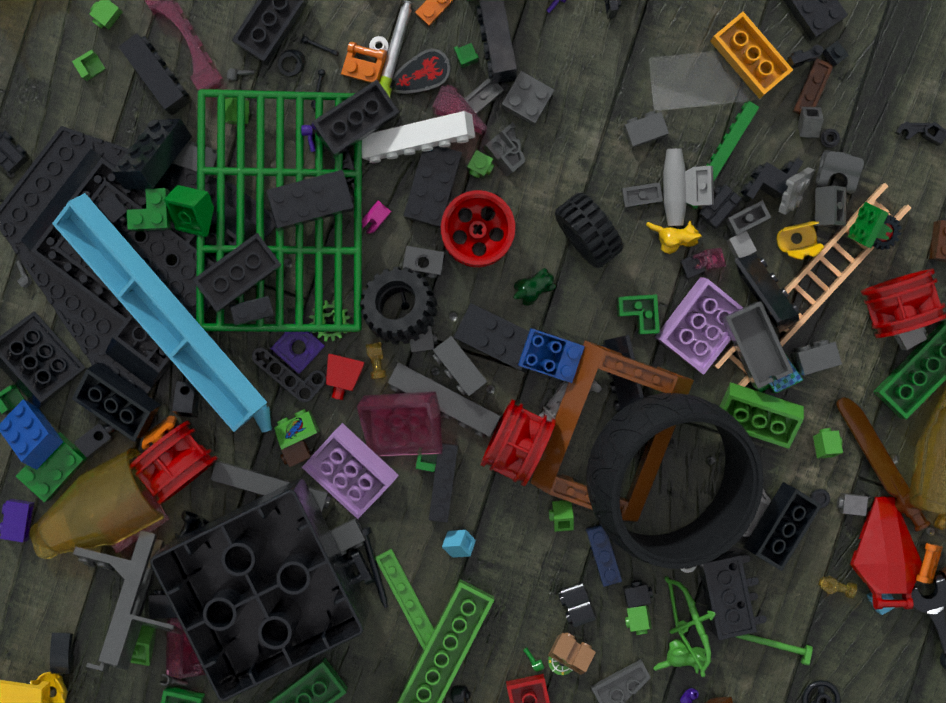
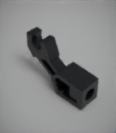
[895,121,946,146]

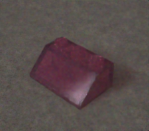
[166,617,206,679]

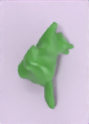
[653,639,706,674]

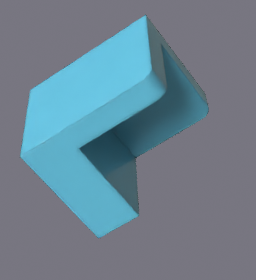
[442,530,476,558]

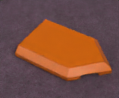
[142,416,177,449]

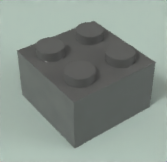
[501,71,554,126]
[790,339,842,375]

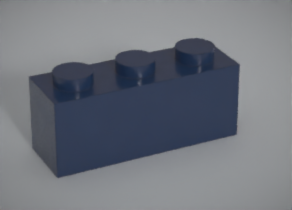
[585,524,622,587]

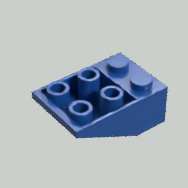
[518,328,585,383]

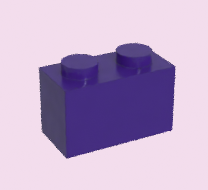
[0,499,34,542]

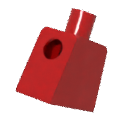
[326,353,365,400]

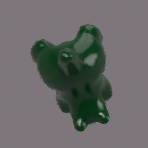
[513,268,556,306]

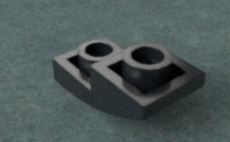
[50,633,73,674]

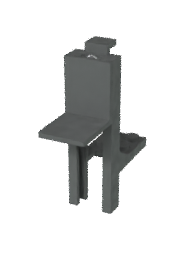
[73,531,183,673]

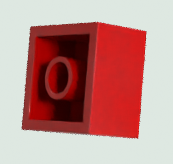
[506,674,550,703]

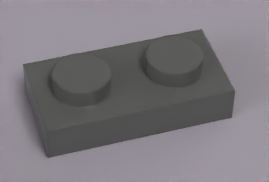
[462,78,504,116]
[621,182,663,208]

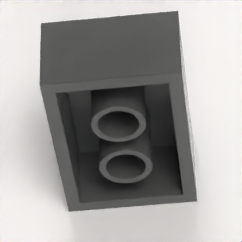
[432,336,487,396]

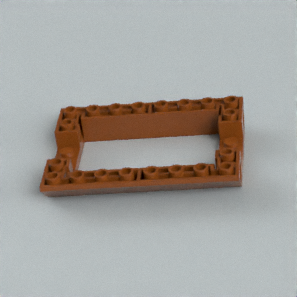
[530,340,694,522]

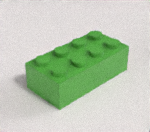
[719,382,804,449]

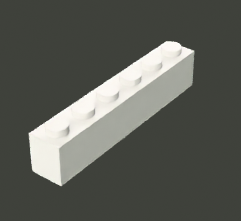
[362,111,475,163]

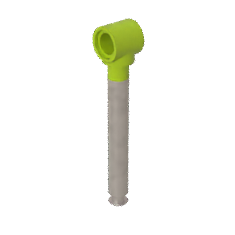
[379,0,413,97]

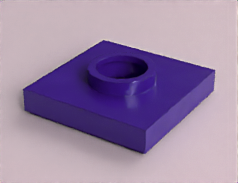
[271,322,325,374]

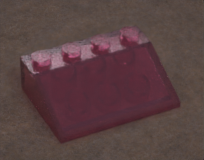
[357,392,442,456]

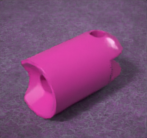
[362,200,391,234]

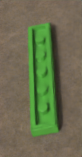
[375,548,434,650]

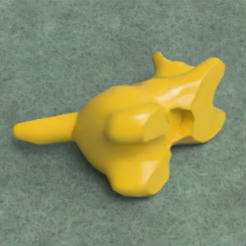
[646,221,702,254]

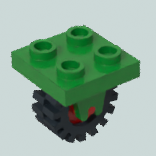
[848,202,902,250]

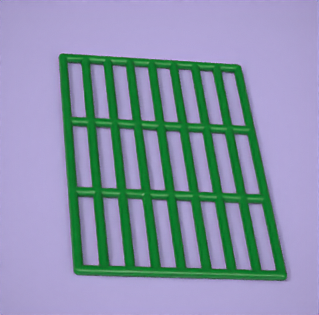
[196,89,362,332]

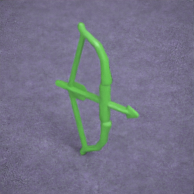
[664,576,716,677]

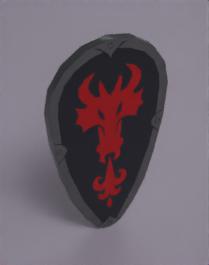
[390,49,451,94]

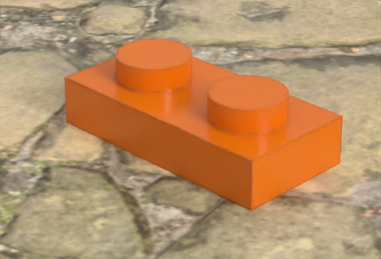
[415,0,454,26]

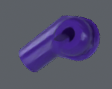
[680,688,699,703]

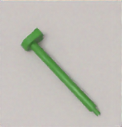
[736,634,813,665]

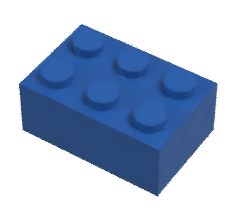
[0,399,64,470]

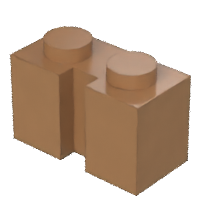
[548,633,596,675]

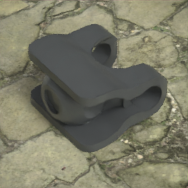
[815,150,864,194]

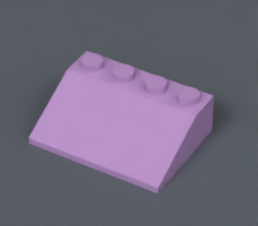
[654,277,743,375]
[302,423,399,519]

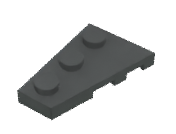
[590,659,651,703]

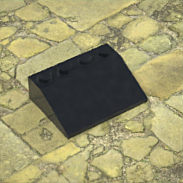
[0,311,86,409]

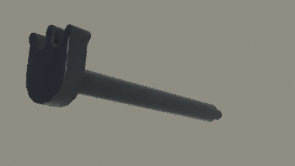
[362,527,388,608]

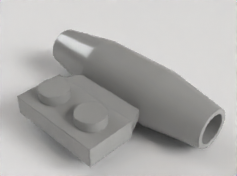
[663,149,714,227]

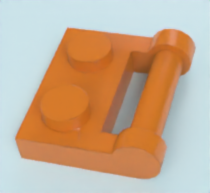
[341,42,387,83]
[916,543,943,584]

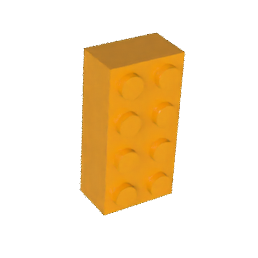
[710,12,793,99]

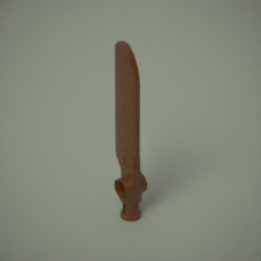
[837,397,931,532]

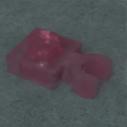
[693,248,726,270]

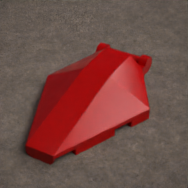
[850,497,922,609]

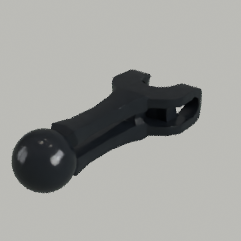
[911,574,946,670]

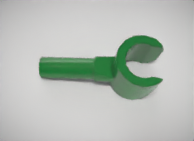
[523,647,544,672]

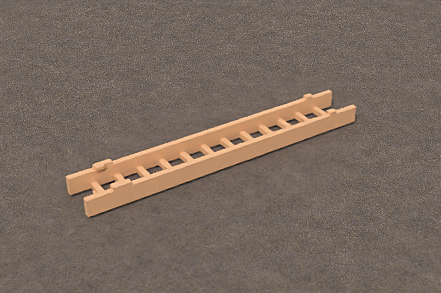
[713,183,911,387]

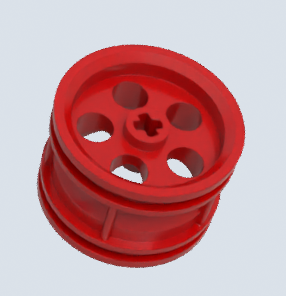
[441,190,515,268]
[861,269,946,338]
[480,399,556,487]
[129,421,219,505]

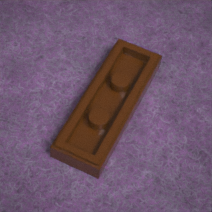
[792,58,833,115]

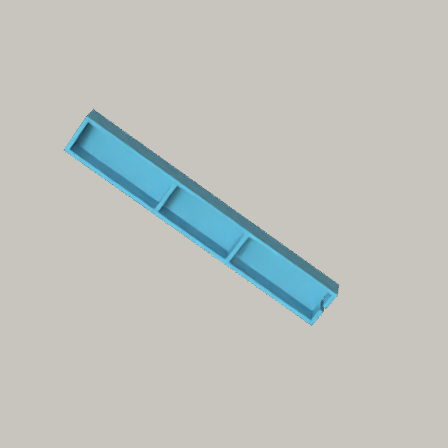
[52,193,268,432]

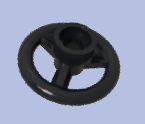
[802,680,840,703]

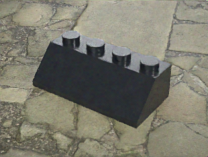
[735,254,800,333]
[601,335,644,412]

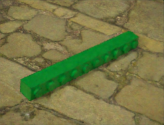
[687,101,759,210]

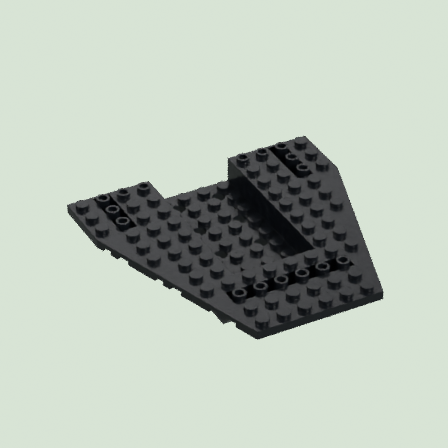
[0,126,276,395]

